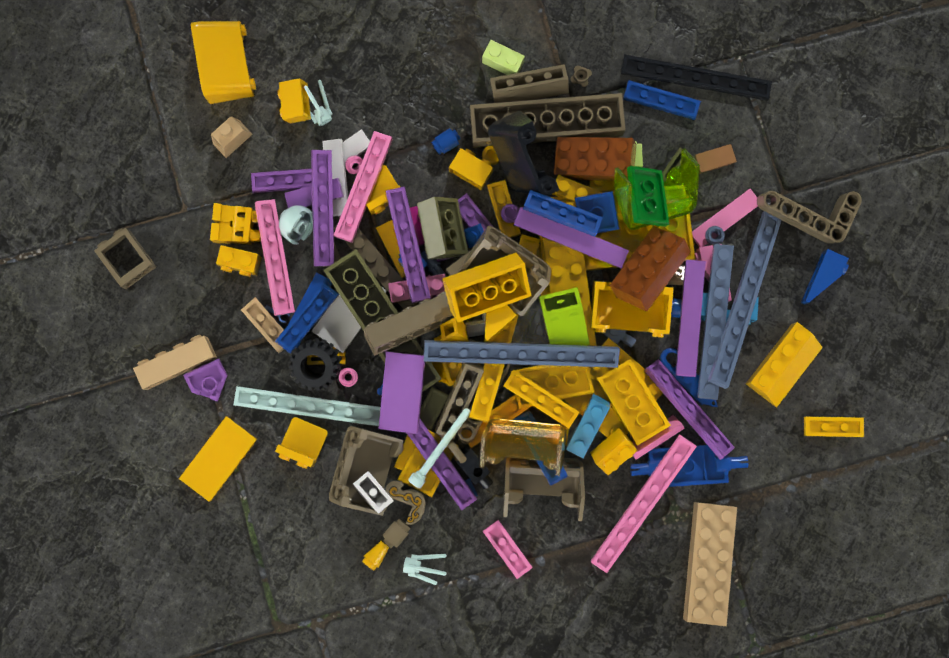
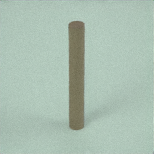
[435,428,467,463]

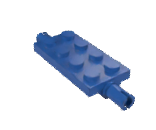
[630,445,748,487]

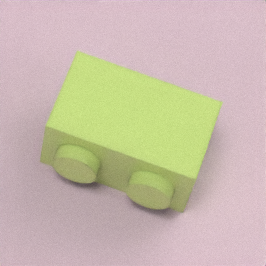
[482,40,525,75]

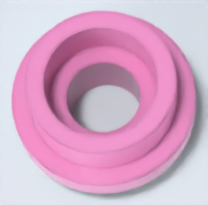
[345,155,363,174]
[339,368,358,387]

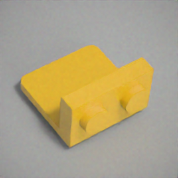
[366,165,400,215]
[275,417,328,469]

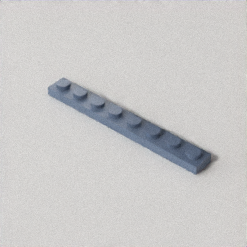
[697,244,734,400]

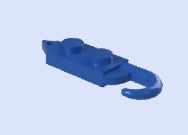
[660,348,718,407]

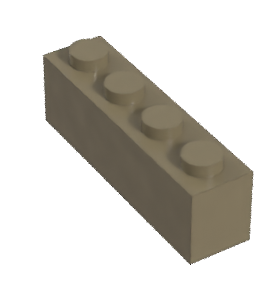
[490,64,569,103]
[436,363,484,440]

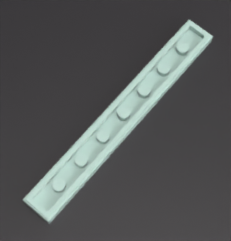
[234,386,381,426]

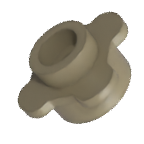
[570,66,592,87]

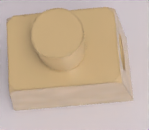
[211,116,253,158]

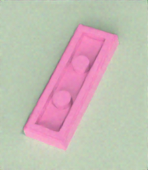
[632,415,685,459]
[483,520,533,579]

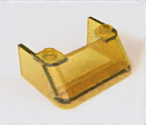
[480,419,567,476]

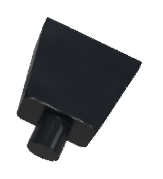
[453,444,493,489]

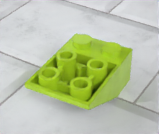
[538,287,590,346]

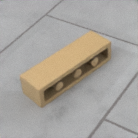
[133,335,217,390]

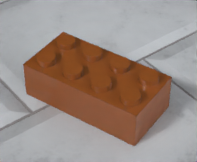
[554,137,637,181]
[609,226,691,312]

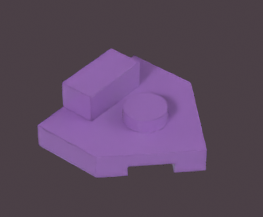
[183,358,227,401]

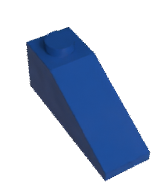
[801,249,849,305]

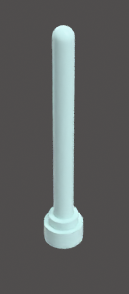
[408,408,471,488]

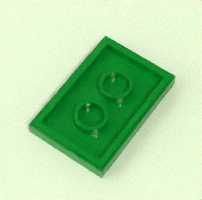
[627,166,669,227]

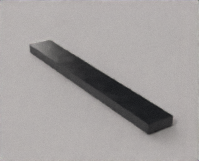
[621,54,772,101]

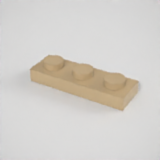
[241,297,284,353]

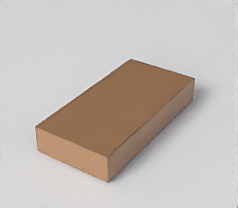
[694,144,737,174]

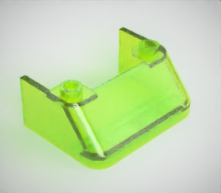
[614,149,700,230]

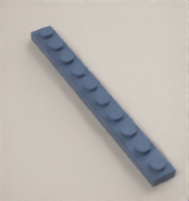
[708,211,781,389]
[423,340,620,368]

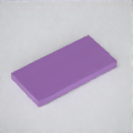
[379,351,425,434]

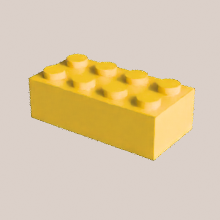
[442,253,531,322]

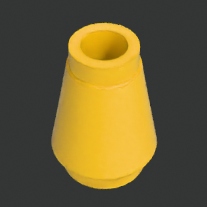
[362,541,389,571]

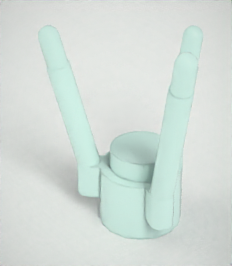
[304,80,333,126]
[403,554,447,585]

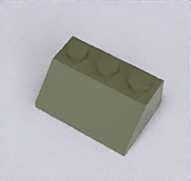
[417,197,468,259]

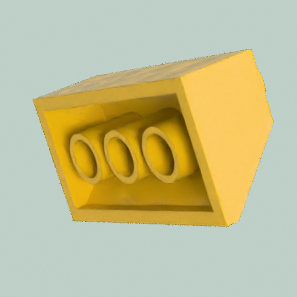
[746,322,823,407]

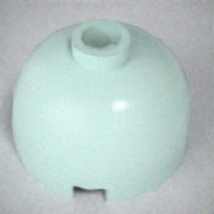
[279,205,313,245]

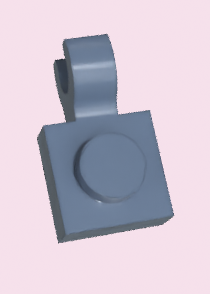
[601,329,636,347]

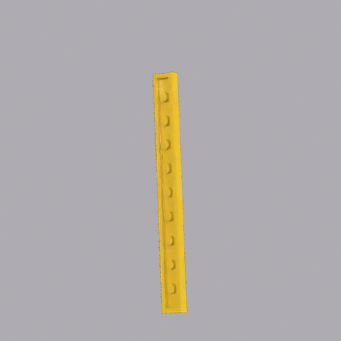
[469,234,540,423]

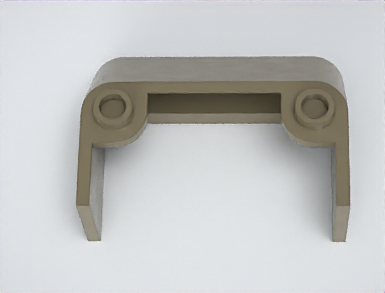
[503,455,585,521]

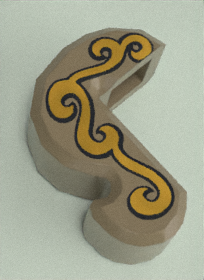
[386,480,426,525]

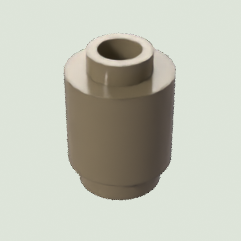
[383,518,411,548]

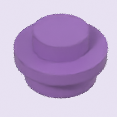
[501,204,519,223]

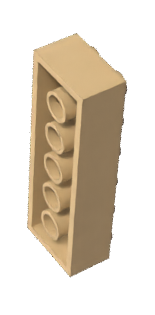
[683,502,737,626]

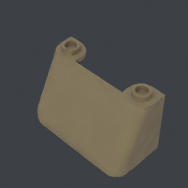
[458,226,551,316]
[329,426,403,516]

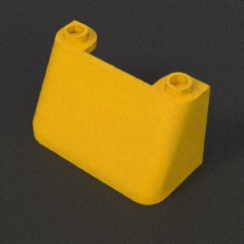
[191,21,256,104]
[591,281,673,337]

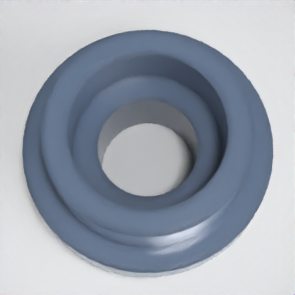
[705,226,725,245]

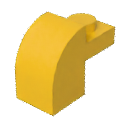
[434,318,469,342]

